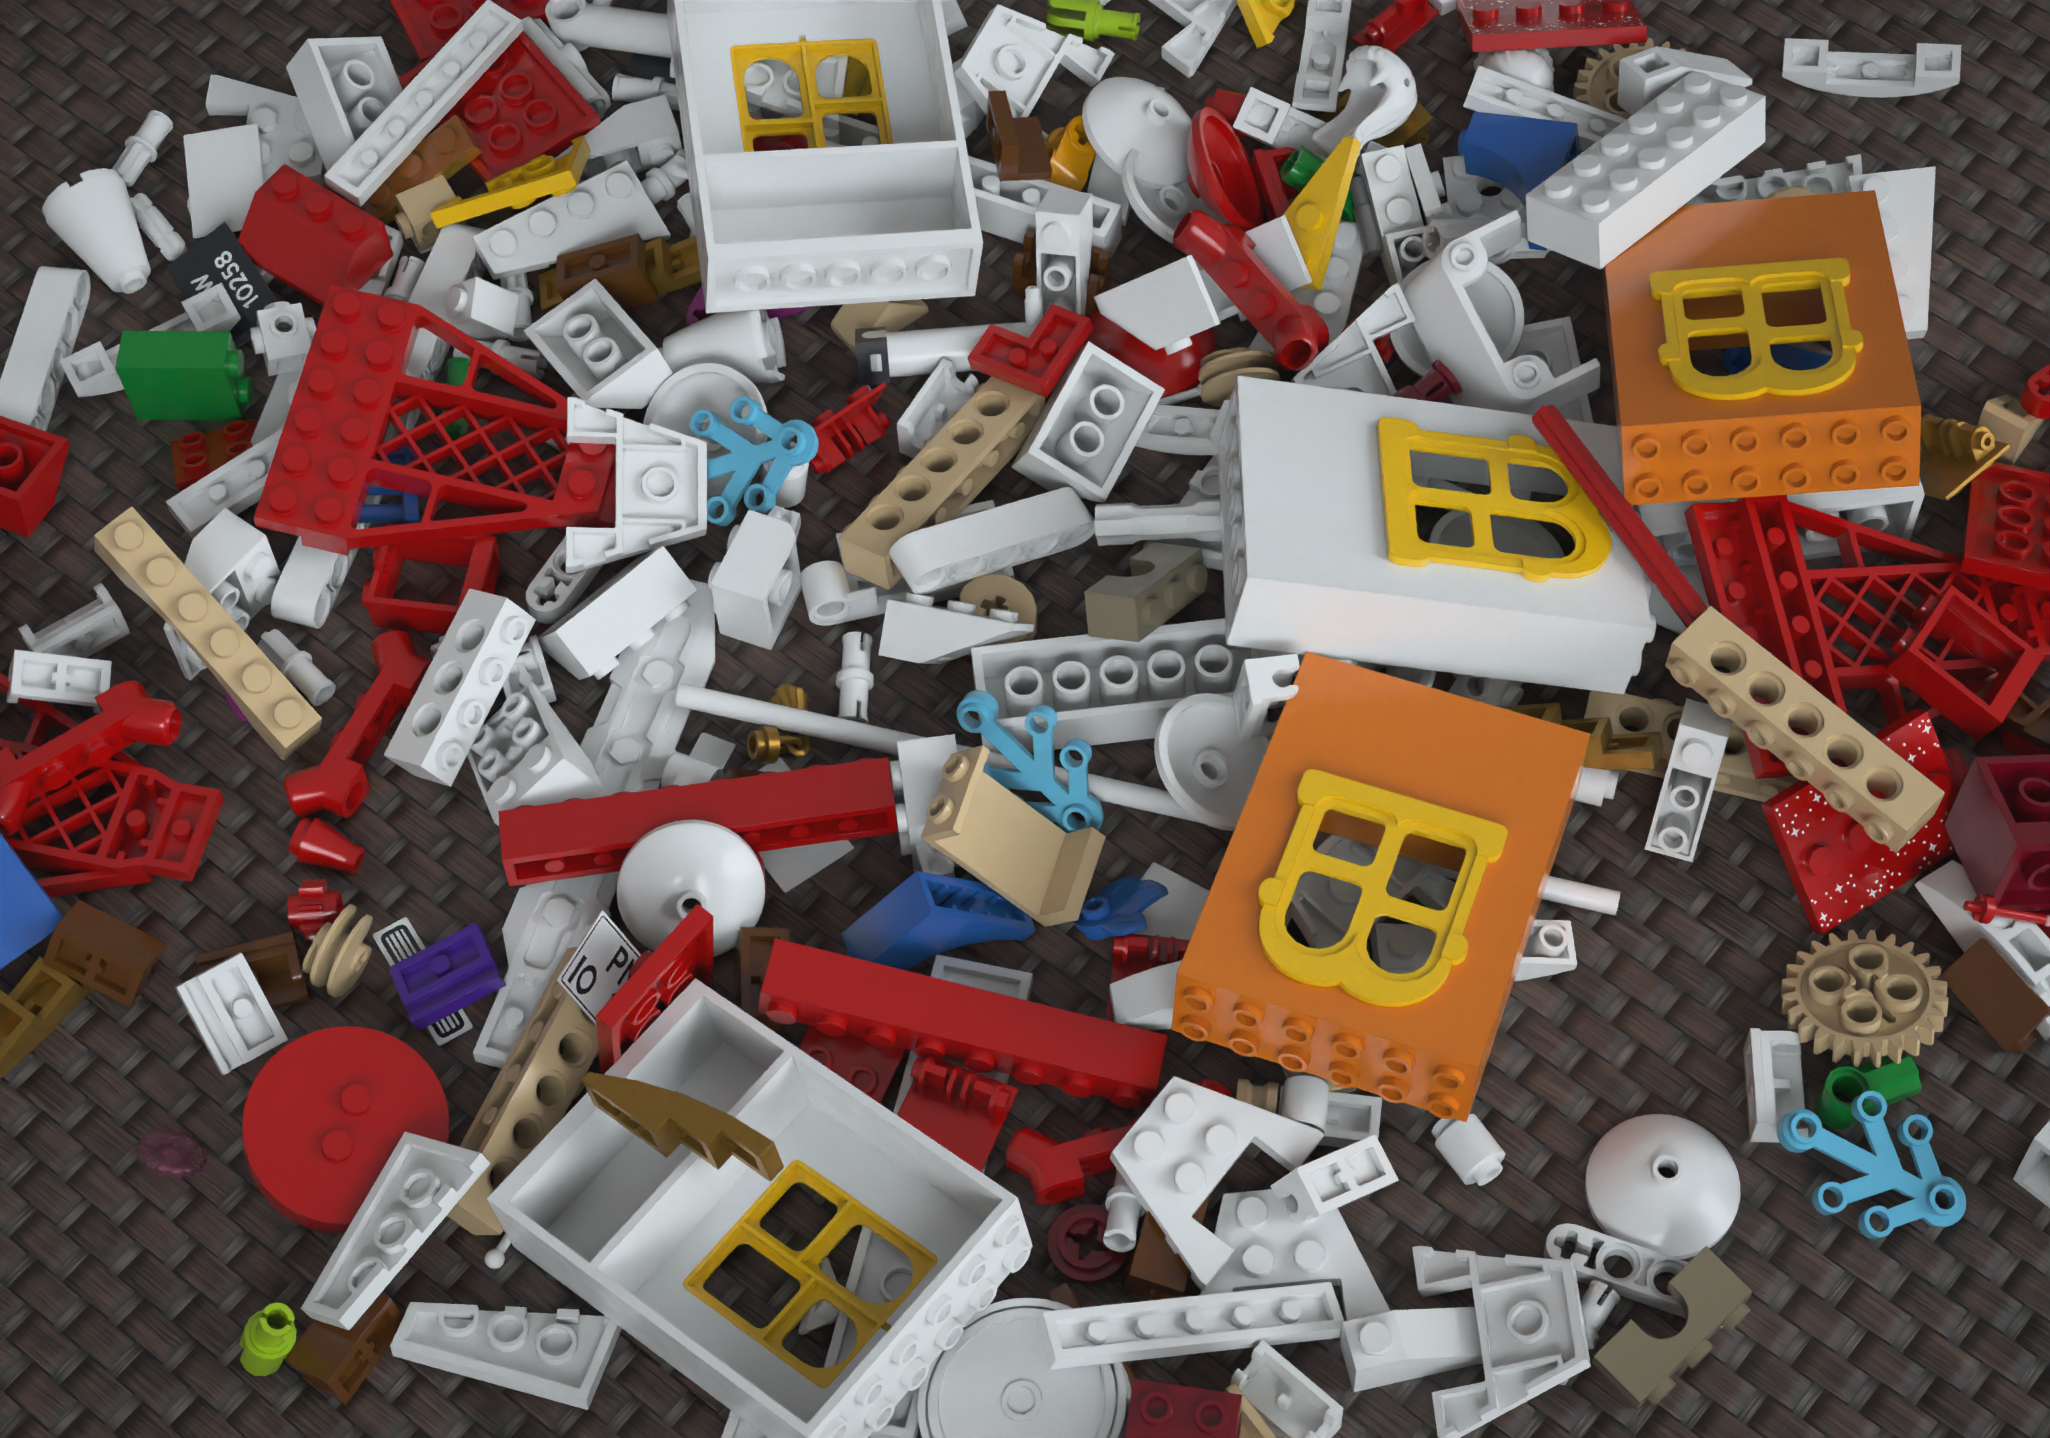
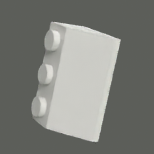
[286,36,403,172]
[523,278,673,409]
[1011,341,1165,503]
[537,546,697,680]

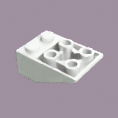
[163,508,281,681]
[467,681,603,826]

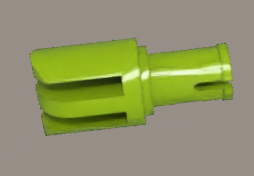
[1046,0,1140,42]
[239,1303,297,1376]

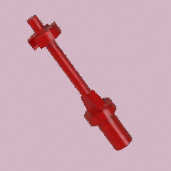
[1963,893,2050,926]

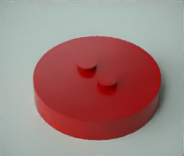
[242,1026,450,1234]

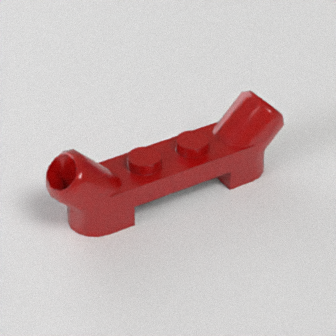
[1173,209,1330,372]
[283,630,432,818]
[0,680,181,837]
[1005,1079,1233,1205]

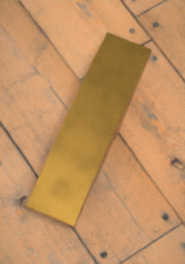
[538,235,702,314]
[1500,703,1664,770]
[0,956,92,1079]
[582,1072,784,1182]

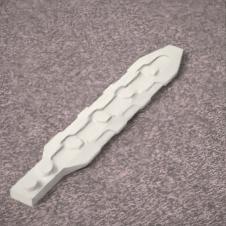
[473,579,715,1069]

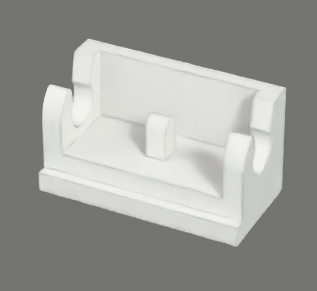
[897,358,979,458]
[18,583,131,658]
[6,650,112,713]
[1232,654,1300,743]
[1743,1028,1808,1143]
[1271,1134,1399,1222]
[1231,1340,1343,1438]

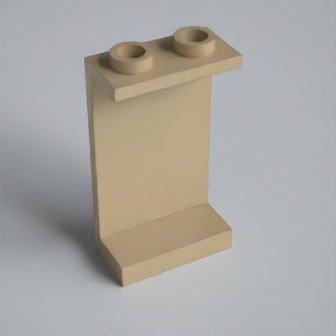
[920,745,1106,927]

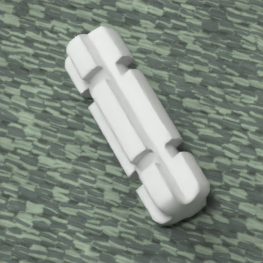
[130,193,187,262]

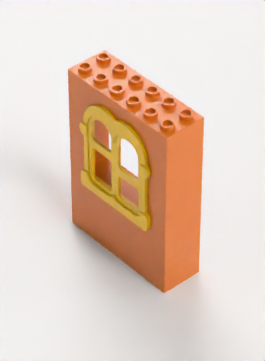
[1602,190,1921,505]
[1171,651,1591,1123]

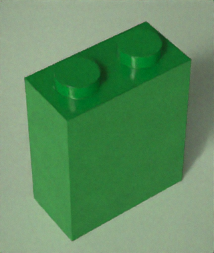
[115,331,254,421]

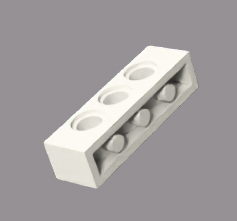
[384,588,536,787]

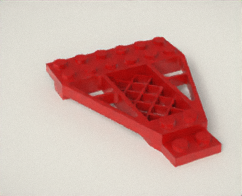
[254,284,615,556]
[1684,495,2050,779]
[0,673,224,897]

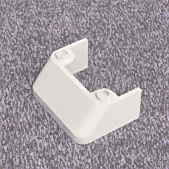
[1403,210,1600,415]
[1094,215,1313,355]

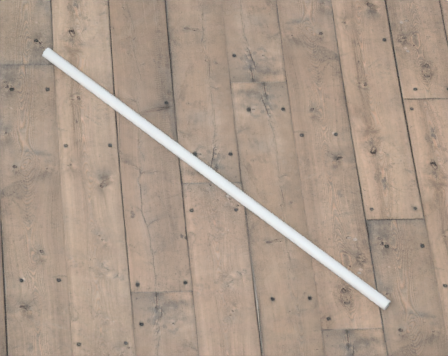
[676,683,1621,915]

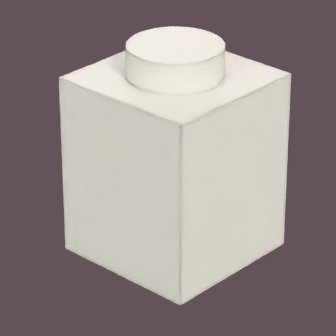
[444,277,519,343]

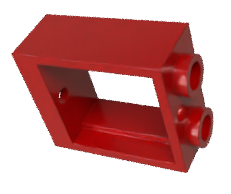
[362,524,502,635]
[1885,584,2044,742]

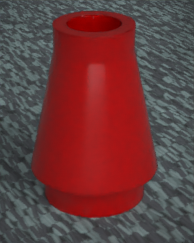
[288,818,365,875]

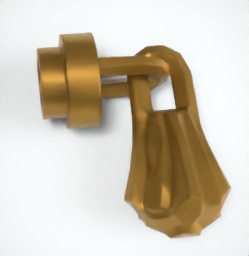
[747,684,810,764]

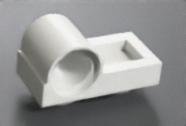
[1278,1075,1382,1148]

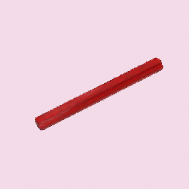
[1532,404,1708,628]

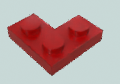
[968,304,1093,398]

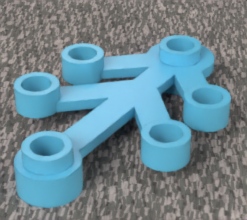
[690,396,819,526]
[956,690,1104,833]
[1776,1091,1966,1239]

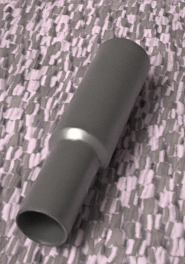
[1350,176,1384,257]

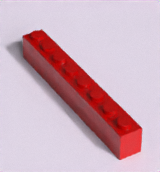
[498,757,898,887]
[757,938,1168,1109]

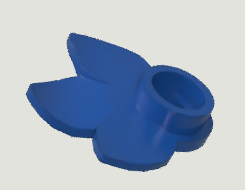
[1074,876,1169,940]

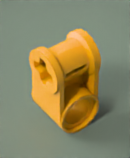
[1042,115,1096,192]

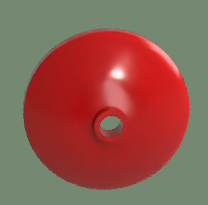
[1186,107,1264,232]
[1082,308,1215,399]

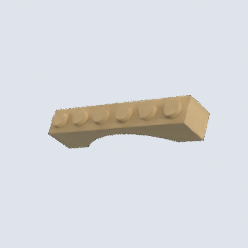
[94,506,322,761]

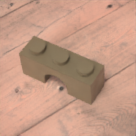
[1084,542,1208,642]
[1592,1246,1753,1409]

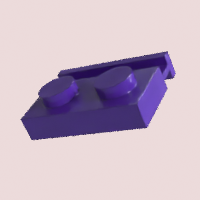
[388,922,506,1031]

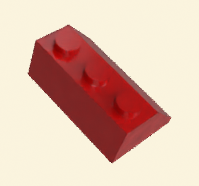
[238,164,393,306]
[0,416,69,537]

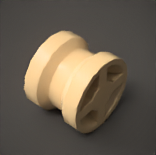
[1236,1079,1279,1114]

